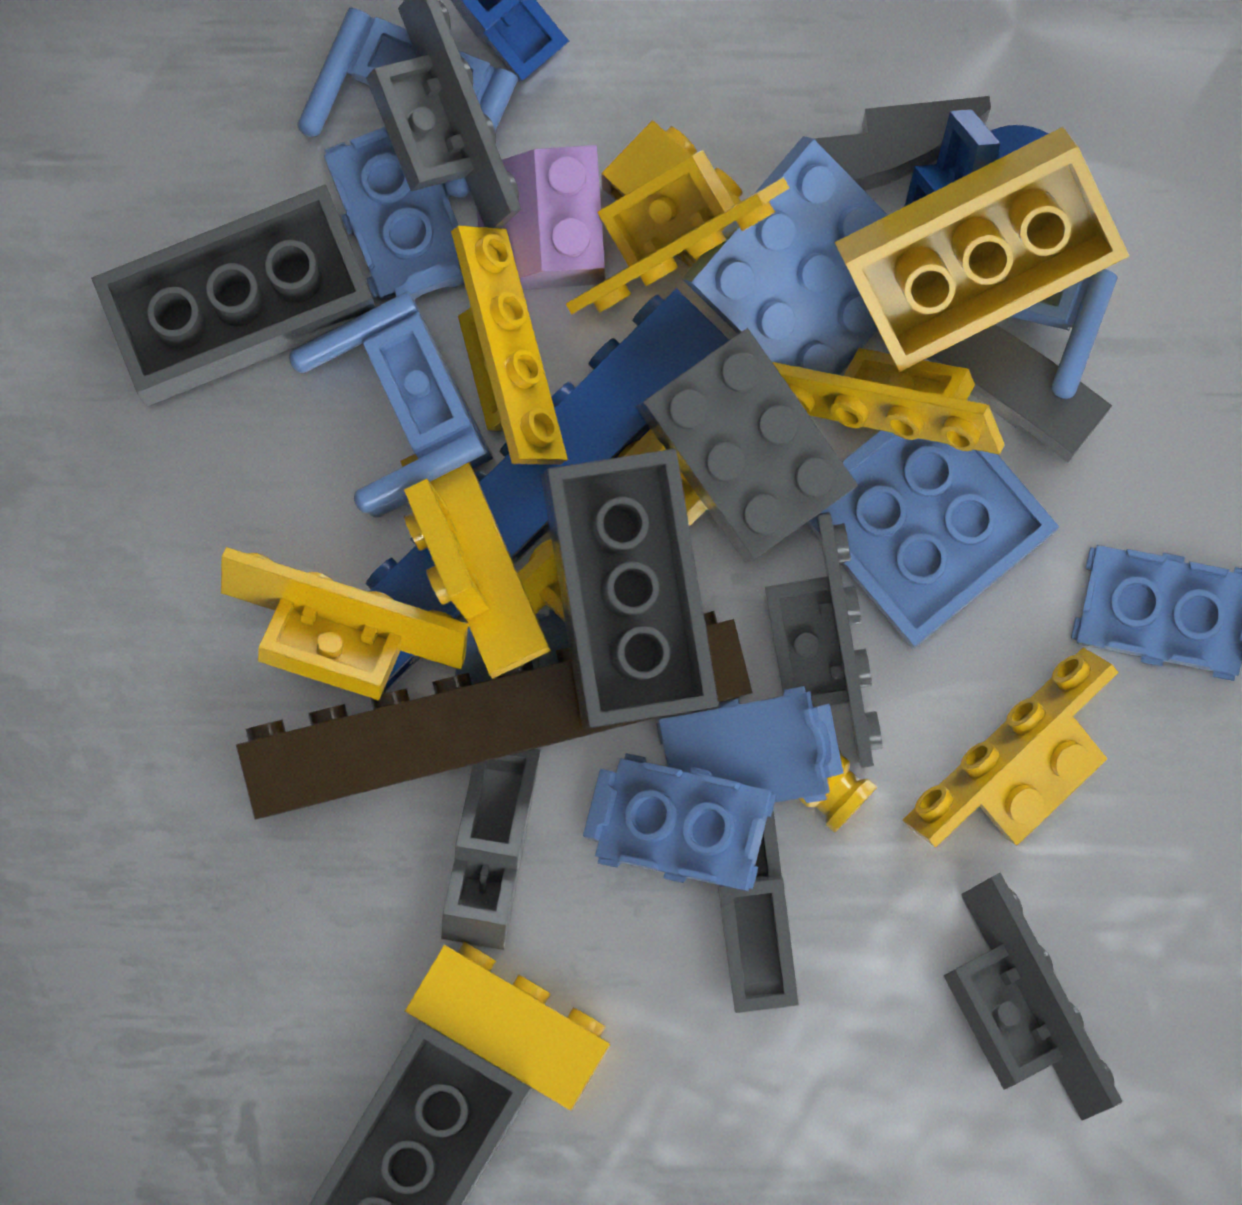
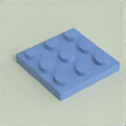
[682,136,887,375]
[807,430,1059,649]

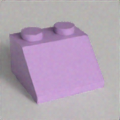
[477,145,606,289]

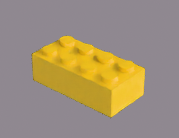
[834,127,1129,372]

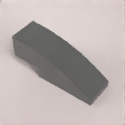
[814,96,991,191]
[927,324,1112,463]
[441,749,541,950]
[718,811,799,1013]

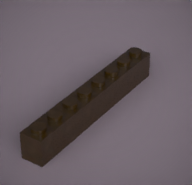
[235,611,753,820]

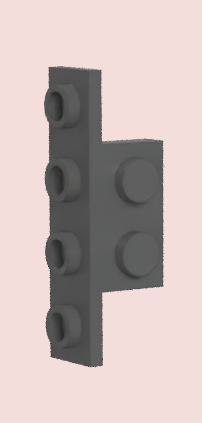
[366,0,521,229]
[765,512,883,768]
[943,872,1123,1121]

